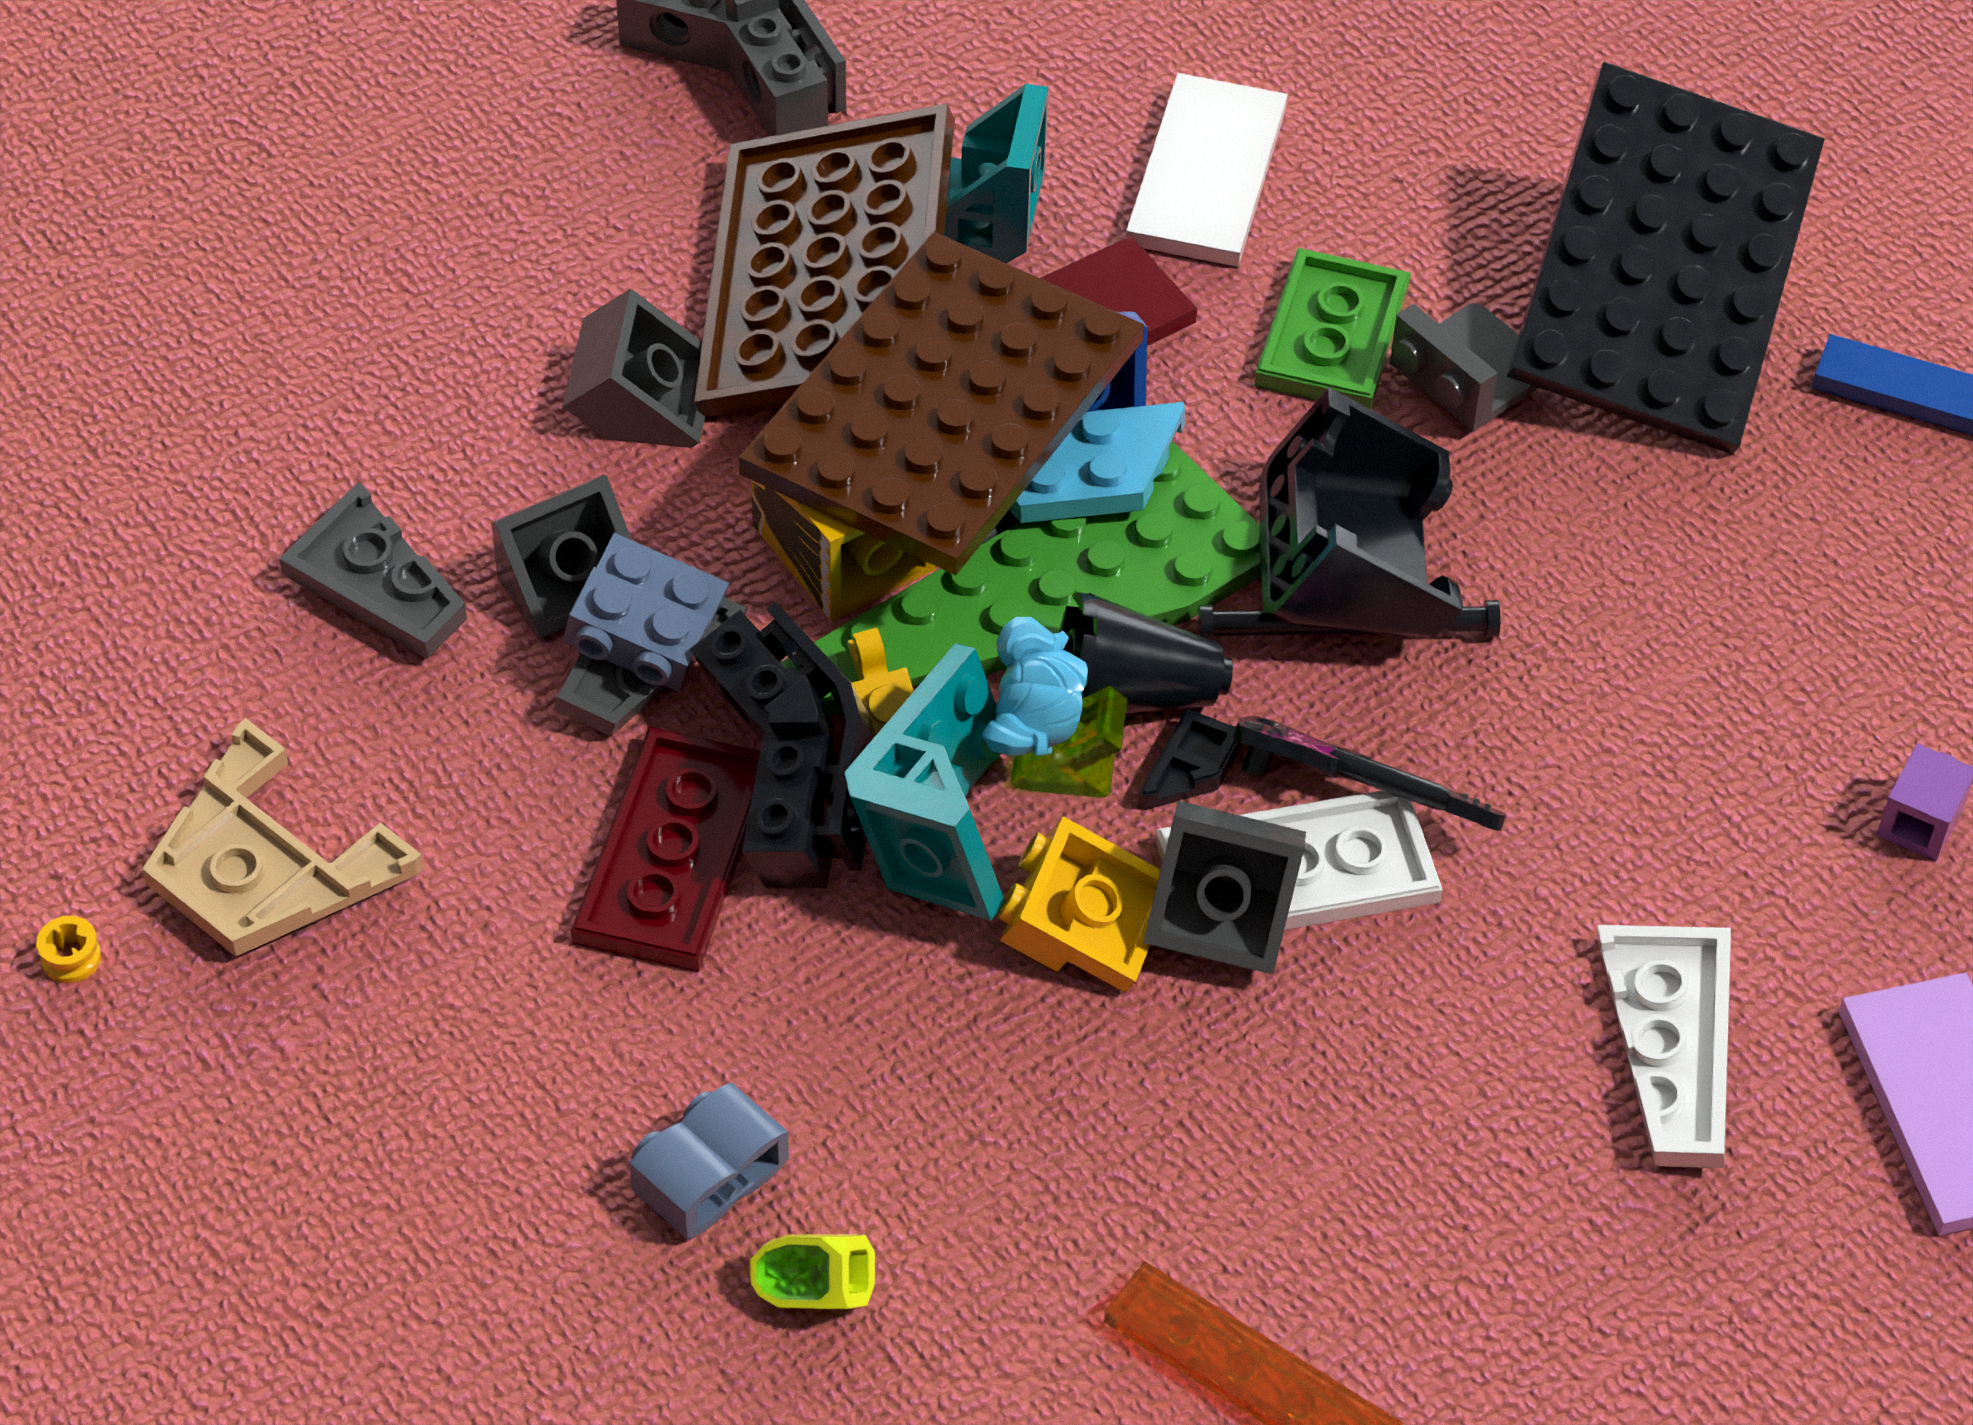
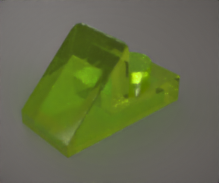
[1011,686,1127,798]

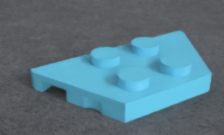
[1009,402,1185,523]

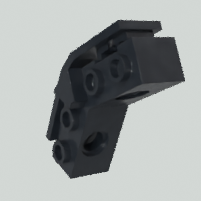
[690,601,876,888]

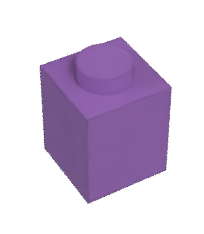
[1876,743,1973,861]

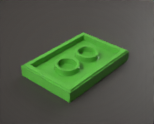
[1254,248,1411,409]

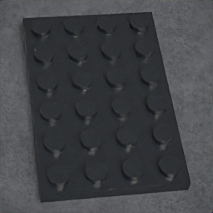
[1506,62,1825,455]

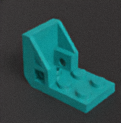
[944,84,1049,263]
[845,643,1006,921]

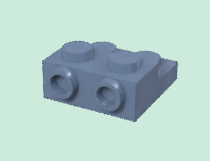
[562,533,729,692]

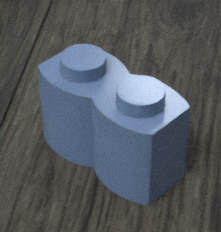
[629,1082,789,1240]

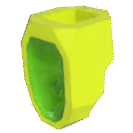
[749,1234,875,1309]

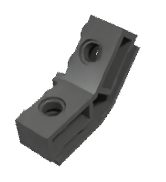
[616,0,846,136]

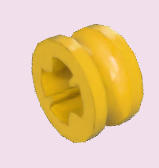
[36,916,101,983]

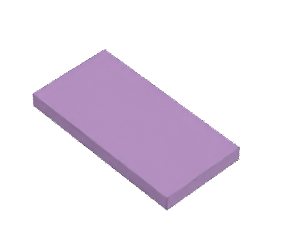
[1839,972,1973,1236]

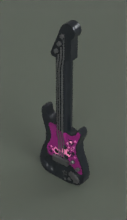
[1233,716,1506,831]

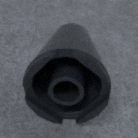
[1059,591,1233,718]

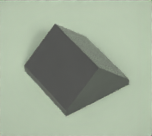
[491,475,632,639]

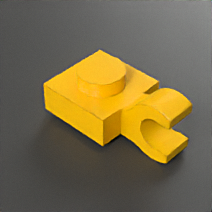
[847,627,914,735]

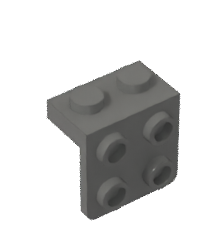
[1390,303,1538,432]

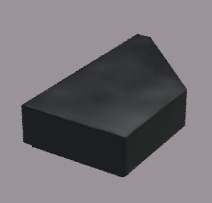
[1137,708,1243,810]

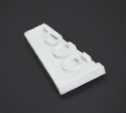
[1597,925,1731,1168]

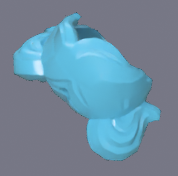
[982,617,1088,756]

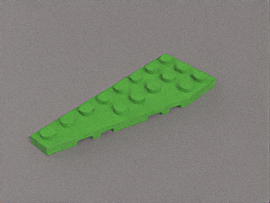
[780,441,1262,716]

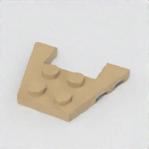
[142,718,424,956]

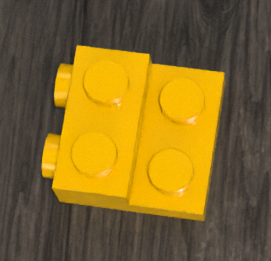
[997,816,1161,992]

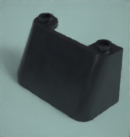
[1259,387,1463,638]

